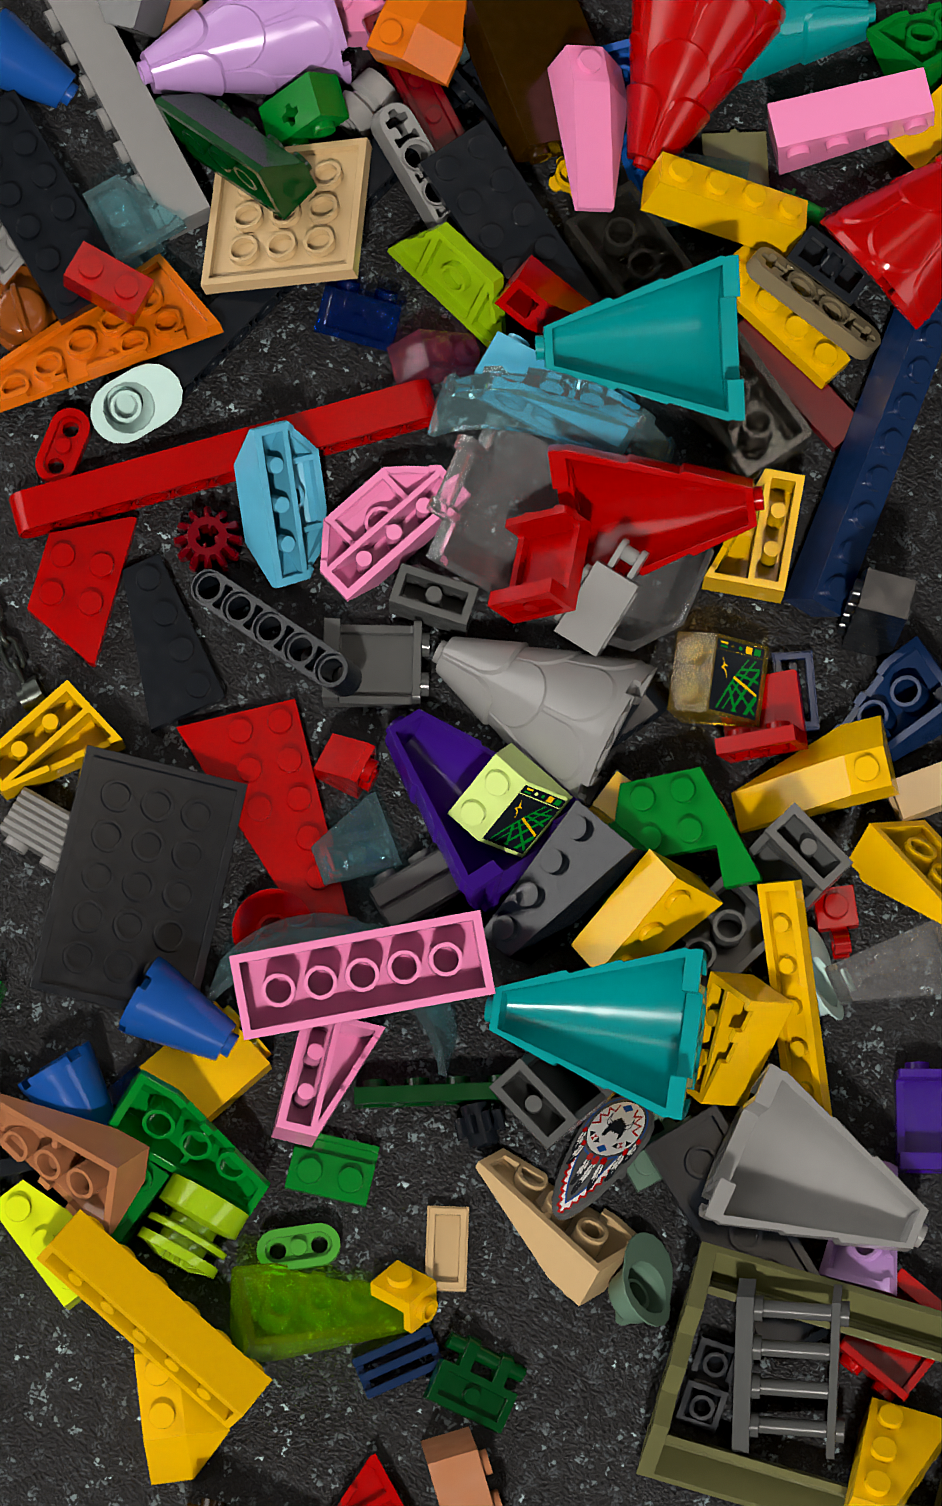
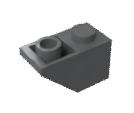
[97,0,170,39]

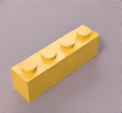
[640,151,808,258]

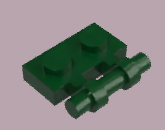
[422,1331,527,1434]

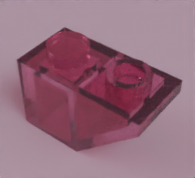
[387,329,481,385]

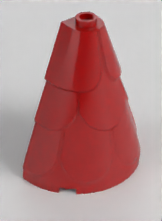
[626,0,786,172]
[819,154,942,330]
[548,444,765,576]

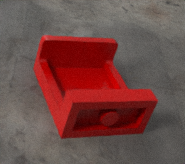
[487,505,592,624]
[839,1268,942,1403]

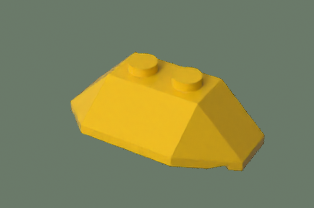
[134,1346,230,1485]

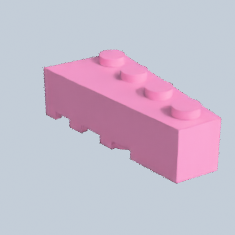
[767,67,935,175]

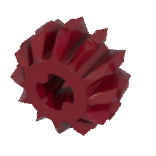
[174,506,243,573]

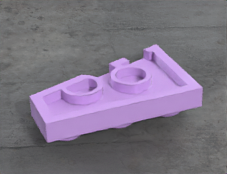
[818,1161,898,1296]

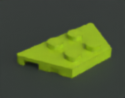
[387,221,506,348]

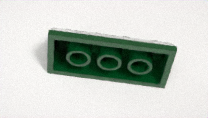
[154,93,317,220]

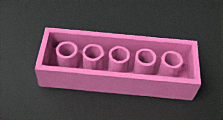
[229,910,496,1040]

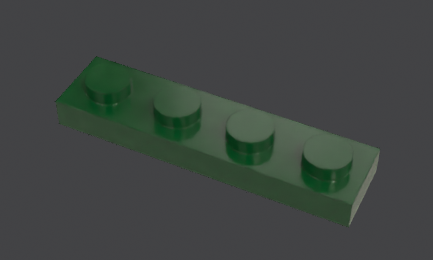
[354,1075,503,1109]

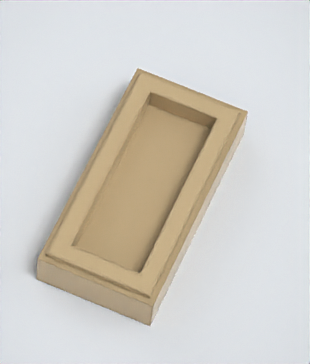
[425,1205,469,1292]

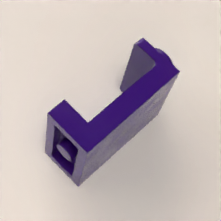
[894,1061,942,1174]

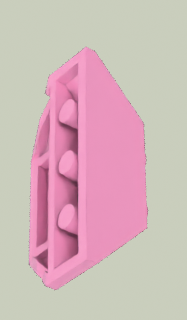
[320,465,468,602]

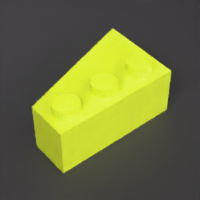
[0,1180,82,1310]

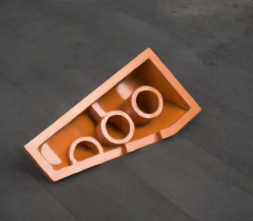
[366,0,467,87]

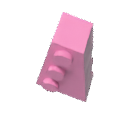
[271,1020,386,1147]

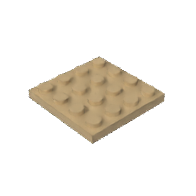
[201,137,372,295]

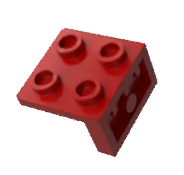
[714,669,809,763]

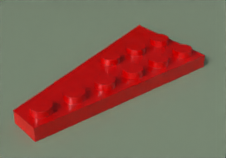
[176,699,353,941]

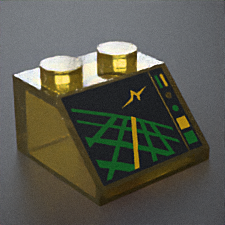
[667,631,769,727]

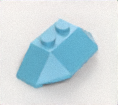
[234,420,328,588]

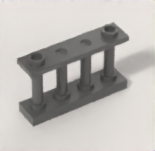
[731,1278,850,1459]

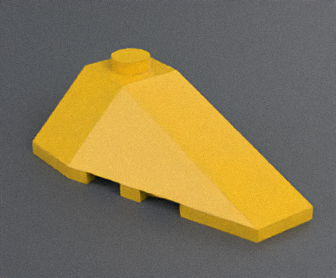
[731,715,900,833]
[849,820,942,924]

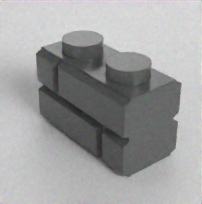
[369,848,464,927]

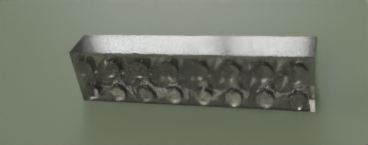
[564,180,814,484]

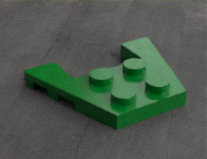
[602,767,763,906]

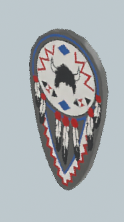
[552,1096,655,1220]

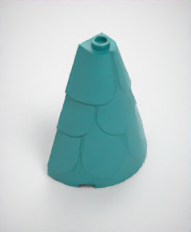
[737,0,876,85]
[535,255,745,421]
[484,948,708,1120]

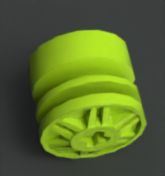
[136,1173,249,1279]

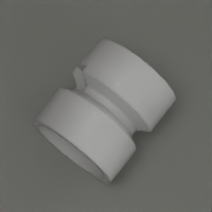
[339,67,402,139]

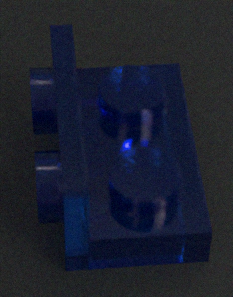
[314,279,407,352]

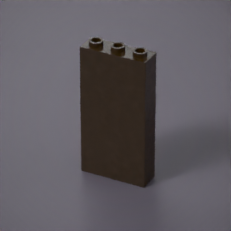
[463,0,627,165]

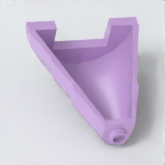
[137,0,352,96]

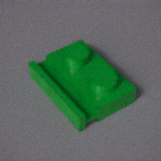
[284,1133,380,1207]

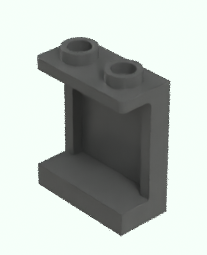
[322,618,430,709]

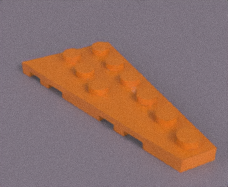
[0,253,224,413]

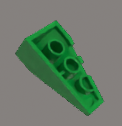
[866,2,942,94]
[107,1069,270,1216]

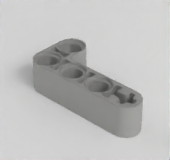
[370,102,461,234]

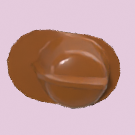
[0,265,56,352]

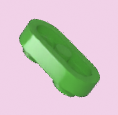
[256,1223,341,1273]

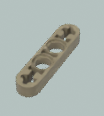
[746,247,881,360]

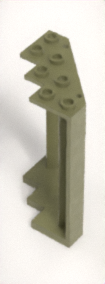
[636,1241,942,1506]

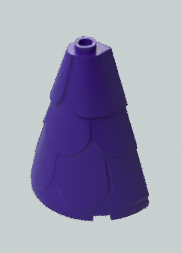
[385,709,577,912]

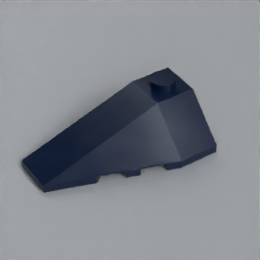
[833,636,942,762]

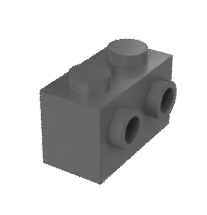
[389,563,479,637]

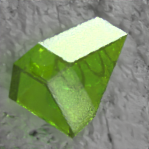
[230,1263,408,1363]

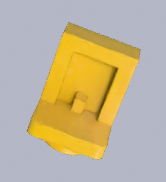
[370,1260,438,1333]

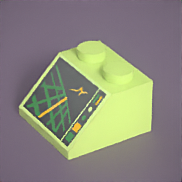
[447,743,573,858]

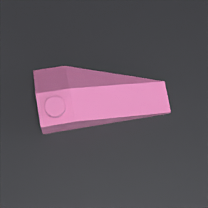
[547,45,626,212]

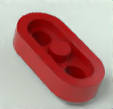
[35,408,91,483]

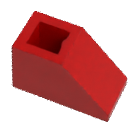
[313,733,380,799]

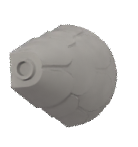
[432,636,657,805]
[699,1064,929,1252]

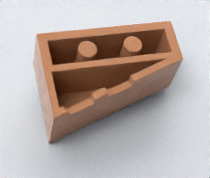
[420,1426,502,1506]

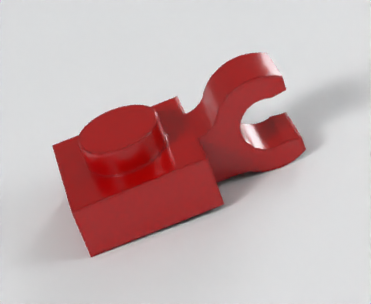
[813,885,859,960]

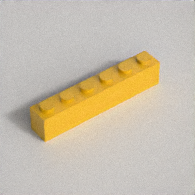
[36,1209,272,1429]

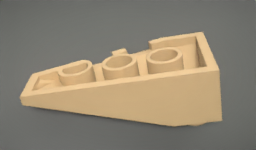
[475,1148,637,1306]

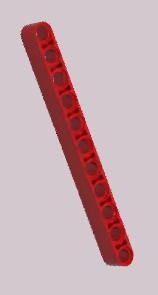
[8,379,441,539]

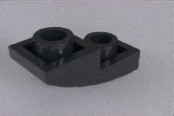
[675,1334,735,1433]

